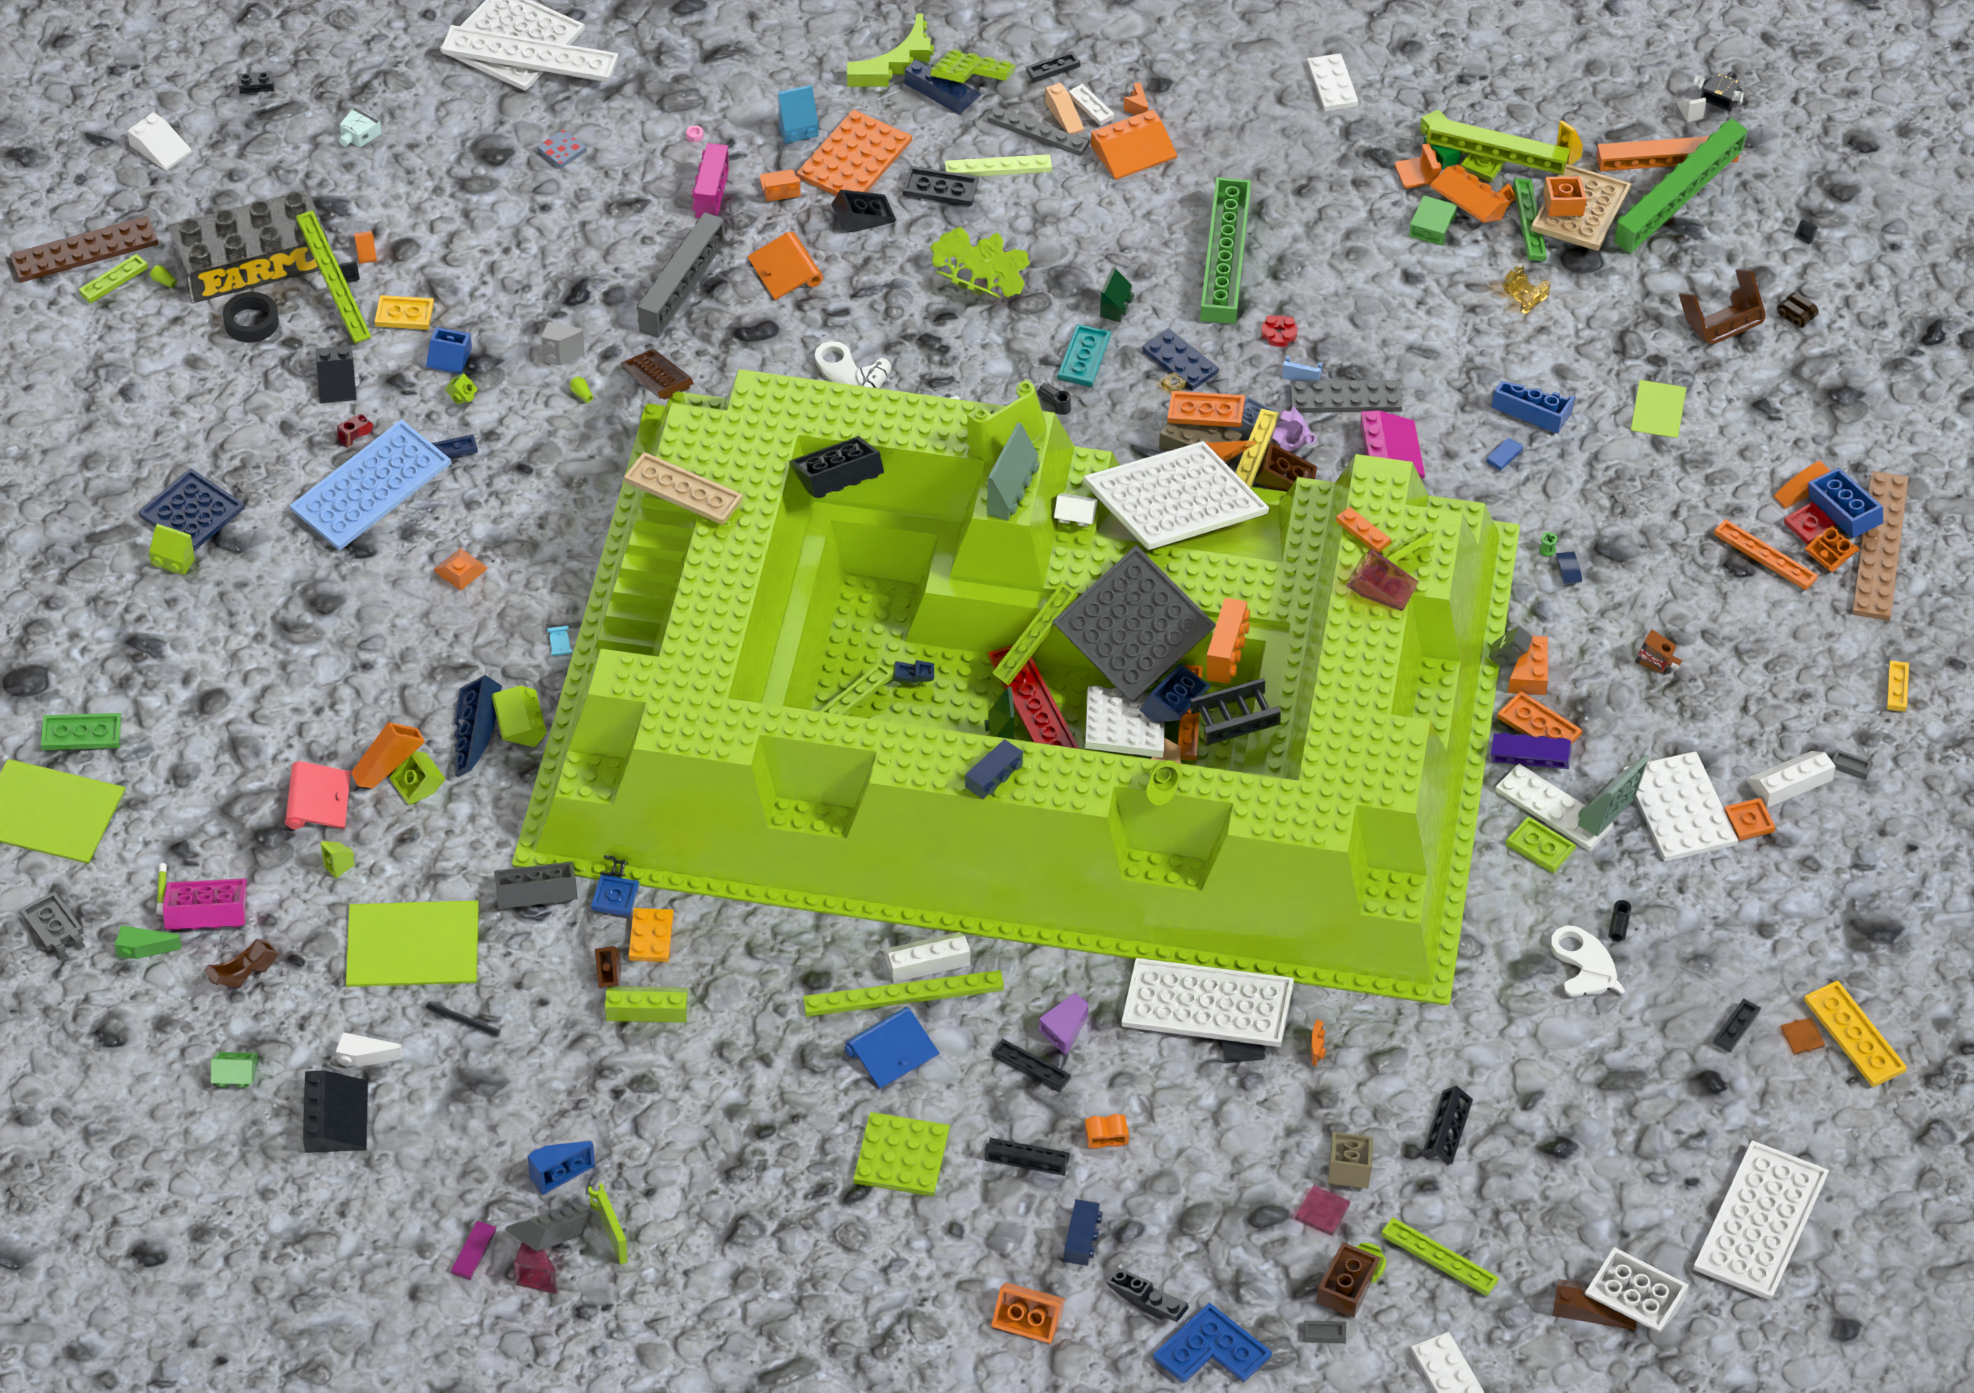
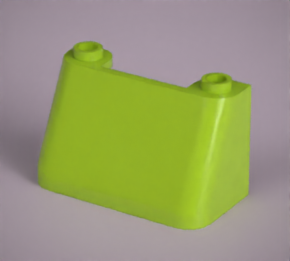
[967,379,1046,464]

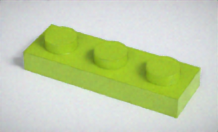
[1377,532,1434,567]

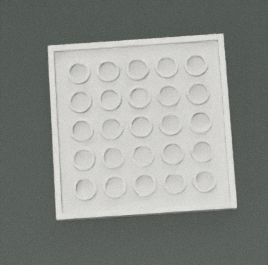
[440,0,585,91]

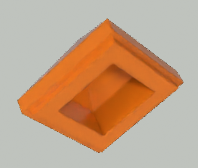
[1498,183,1516,206]

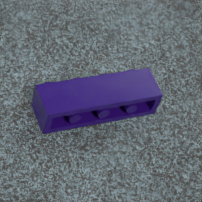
[1491,732,1572,769]

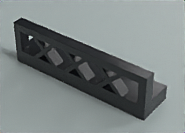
[1422,1085,1473,1165]
[985,1137,1070,1176]

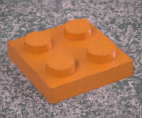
[1724,798,1776,841]

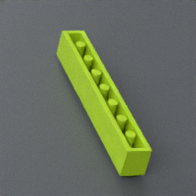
[1426,116,1570,175]

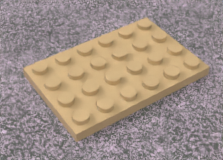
[1531,164,1632,251]

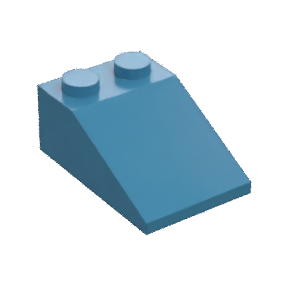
[778,84,819,144]

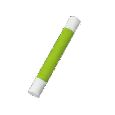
[156,863,167,915]

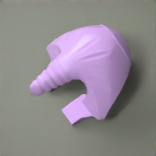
[1271,407,1316,451]

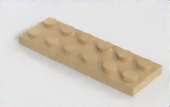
[624,452,743,525]

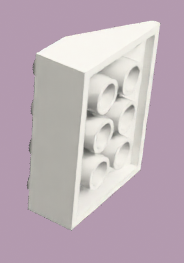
[1585,1247,1689,1333]

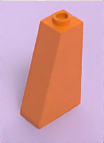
[351,722,425,789]

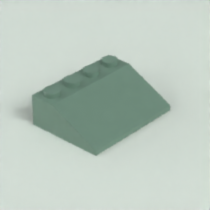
[987,423,1040,521]
[1578,755,1650,837]

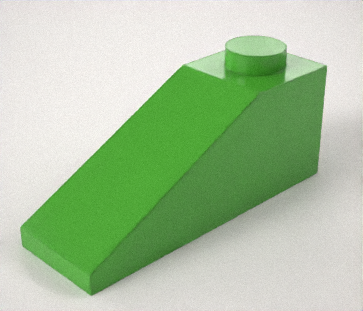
[115,925,181,959]

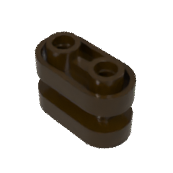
[1777,292,1819,328]

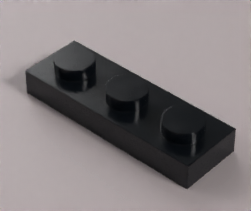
[1026,51,1080,82]
[1713,998,1761,1053]

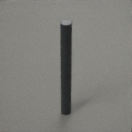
[426,1001,501,1037]

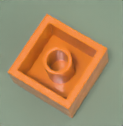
[1543,176,1587,217]

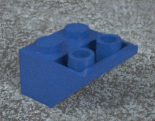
[426,327,472,374]

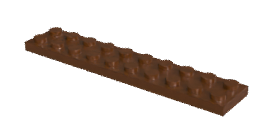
[620,348,694,400]

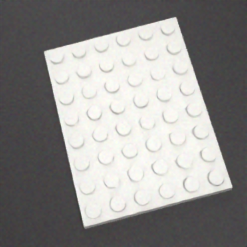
[1083,441,1269,550]

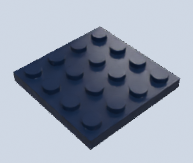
[138,468,245,551]

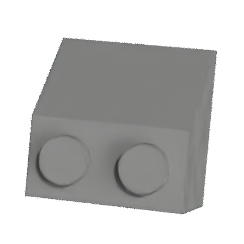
[541,322,585,365]

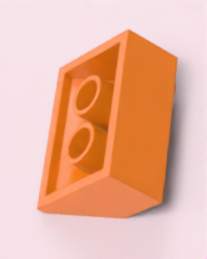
[991,1282,1065,1344]

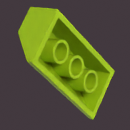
[605,986,689,1023]

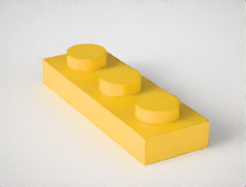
[1887,661,1909,712]

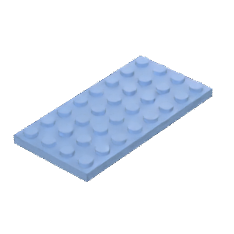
[290,419,451,551]

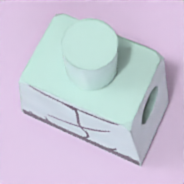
[339,107,381,147]

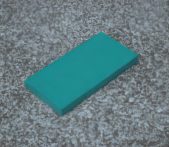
[1057,324,1112,387]

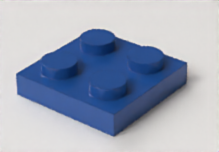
[591,875,640,917]

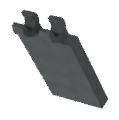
[19,891,85,960]

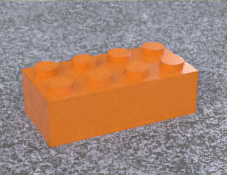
[1207,598,1250,684]

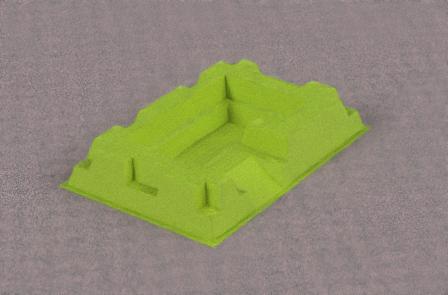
[512,369,1520,1006]

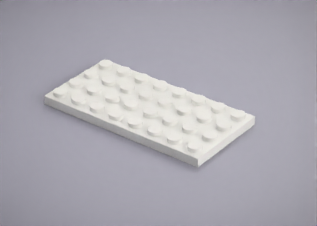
[1122,958,1294,1047]
[1693,1140,1829,1301]

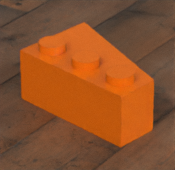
[1508,636,1548,695]

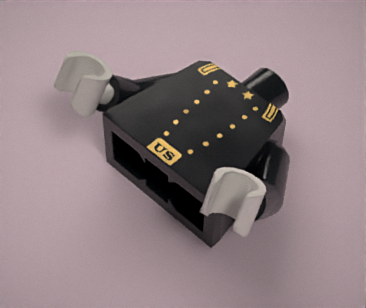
[1692,72,1744,112]

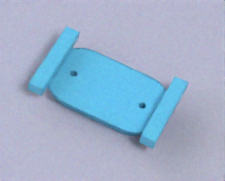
[547,626,573,656]

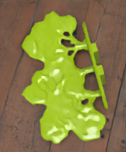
[929,227,1030,299]

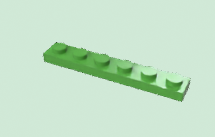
[1513,178,1547,261]

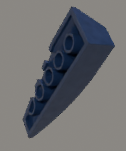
[454,675,502,777]

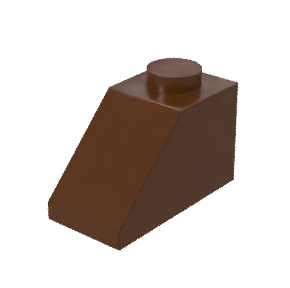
[595,946,621,989]

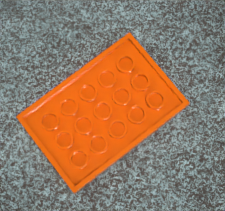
[796,109,912,196]

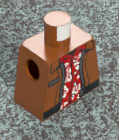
[1635,629,1683,673]

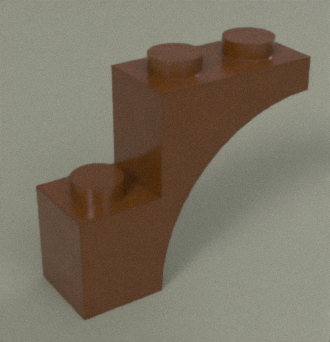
[204,939,279,988]

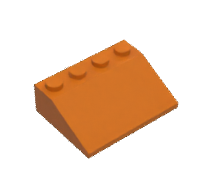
[1091,109,1177,180]

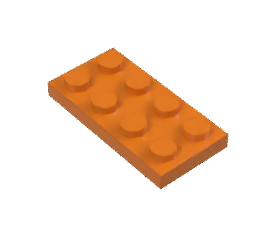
[1167,391,1245,427]
[1497,691,1582,745]

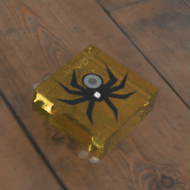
[1161,372,1187,393]

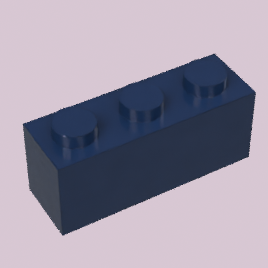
[965,739,1023,799]
[1064,1199,1103,1266]

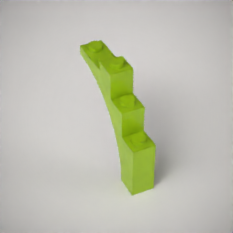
[847,14,934,87]

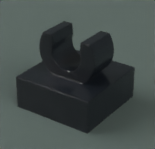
[1794,219,1818,244]
[338,261,360,282]

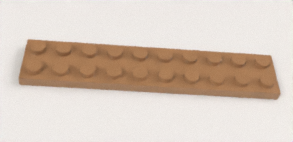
[1852,471,1909,621]

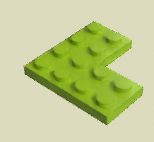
[931,49,1016,83]

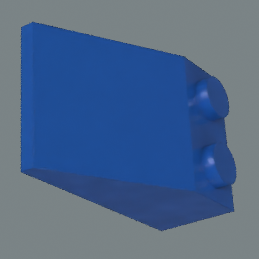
[527,1141,595,1195]

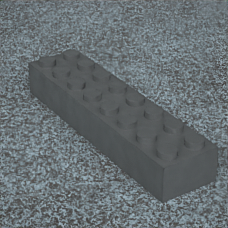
[637,212,725,338]

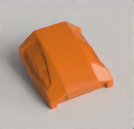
[1805,526,1860,572]

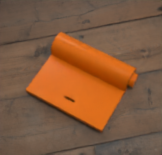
[747,231,823,301]

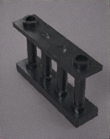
[1190,678,1281,745]

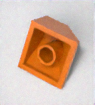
[434,548,487,591]

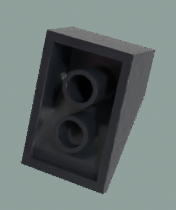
[831,189,896,231]
[315,345,357,404]

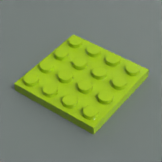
[853,1112,950,1197]

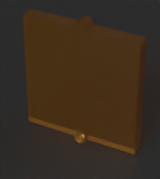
[1780,1017,1825,1055]

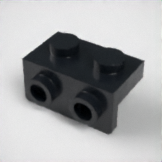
[237,71,274,94]

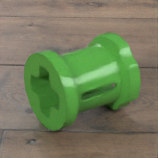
[1539,532,1558,557]

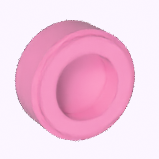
[686,126,704,142]

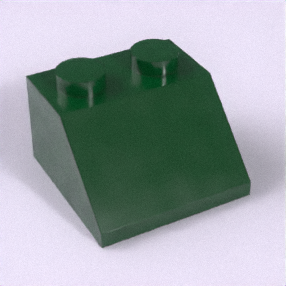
[1100,267,1134,322]

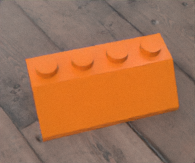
[1430,165,1510,223]

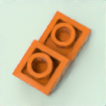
[1311,1019,1326,1066]

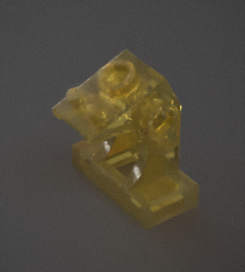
[1502,265,1551,314]

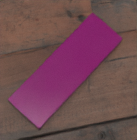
[451,1221,496,1280]

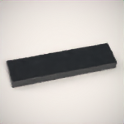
[992,1038,1071,1092]

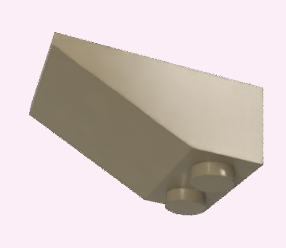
[1327,1131,1373,1189]

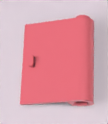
[285,761,351,830]

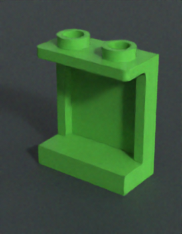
[1409,196,1457,246]

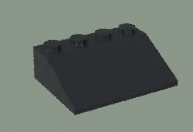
[789,436,884,498]
[303,1070,368,1153]

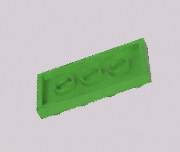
[41,713,122,750]

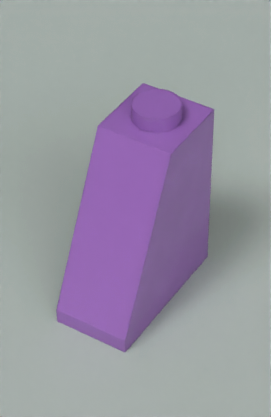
[1038,993,1089,1055]

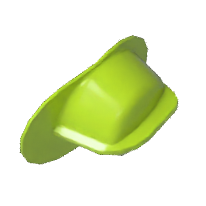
[1146,760,1183,805]

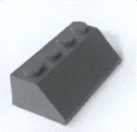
[494,861,578,910]
[505,1203,591,1252]

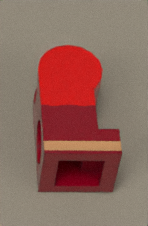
[337,414,373,448]

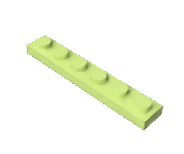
[945,154,1052,176]

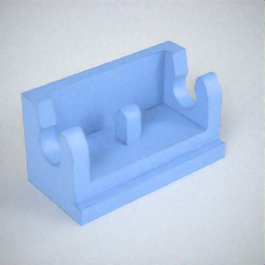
[1282,356,1322,381]

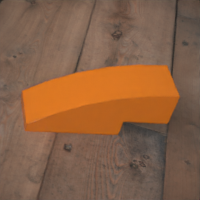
[1774,460,1830,509]

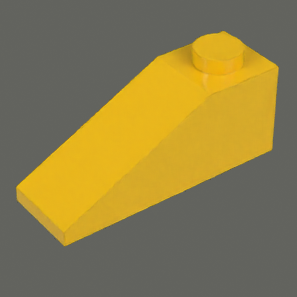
[1556,120,1583,165]

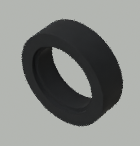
[223,292,279,343]

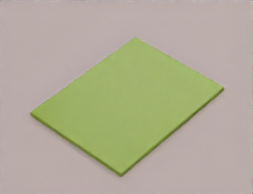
[0,759,126,864]
[346,900,479,987]

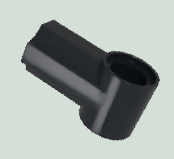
[1037,383,1071,415]
[1608,900,1631,942]

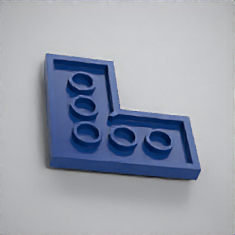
[1153,1302,1272,1384]

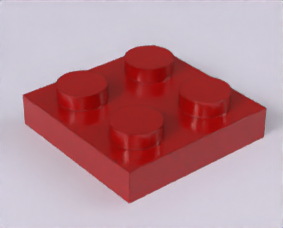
[1784,502,1837,545]

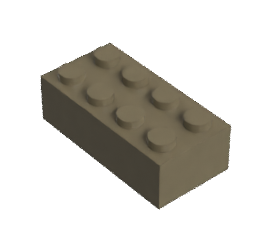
[1159,421,1242,467]

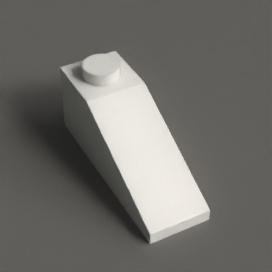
[336,1032,403,1067]

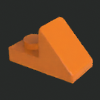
[1124,82,1149,115]
[354,231,377,264]

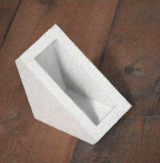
[1677,98,1706,122]

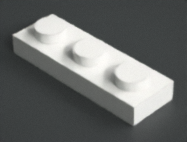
[1069,84,1114,126]

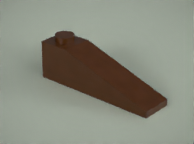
[1552,1279,1637,1330]

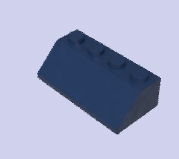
[905,59,981,114]
[1139,663,1211,722]

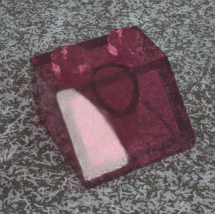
[514,1242,558,1294]

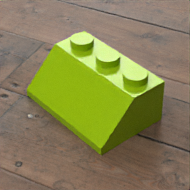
[491,685,547,747]

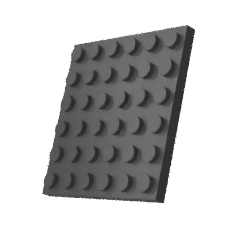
[1053,545,1216,702]

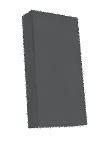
[1831,749,1873,780]
[1304,1321,1346,1344]

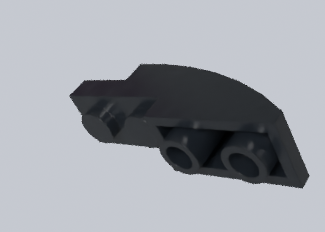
[1106,1267,1189,1322]

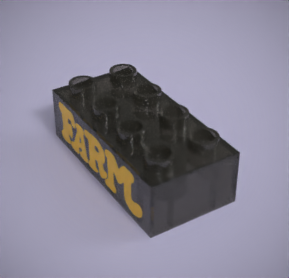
[169,189,328,304]

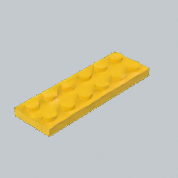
[1804,980,1907,1087]

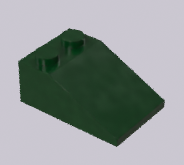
[984,687,1015,740]

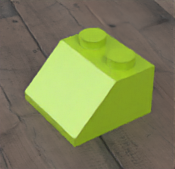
[149,524,195,575]
[389,751,446,805]

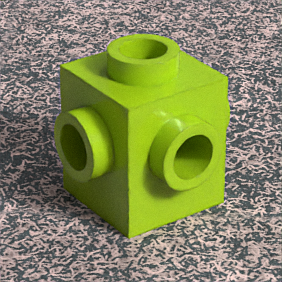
[444,373,478,405]

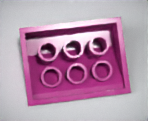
[1360,411,1425,478]
[163,878,247,931]

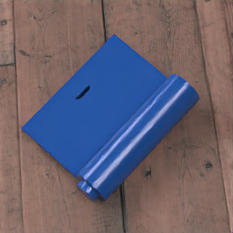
[844,1007,940,1089]

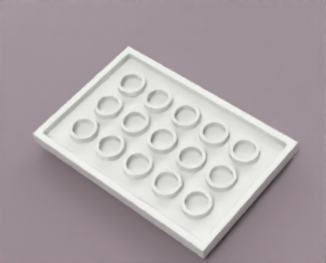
[1085,686,1164,758]
[1623,751,1738,862]

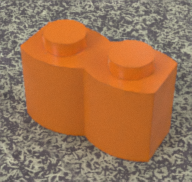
[1084,1114,1129,1149]

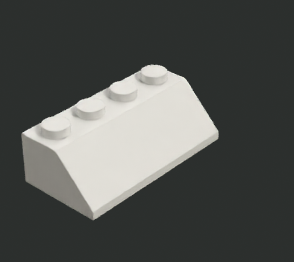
[1746,751,1836,808]
[883,932,970,983]

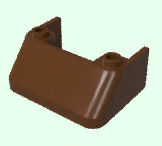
[1679,269,1766,344]

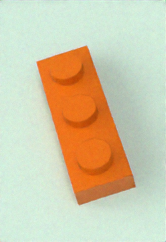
[1336,507,1391,554]

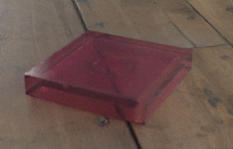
[1295,1185,1351,1236]

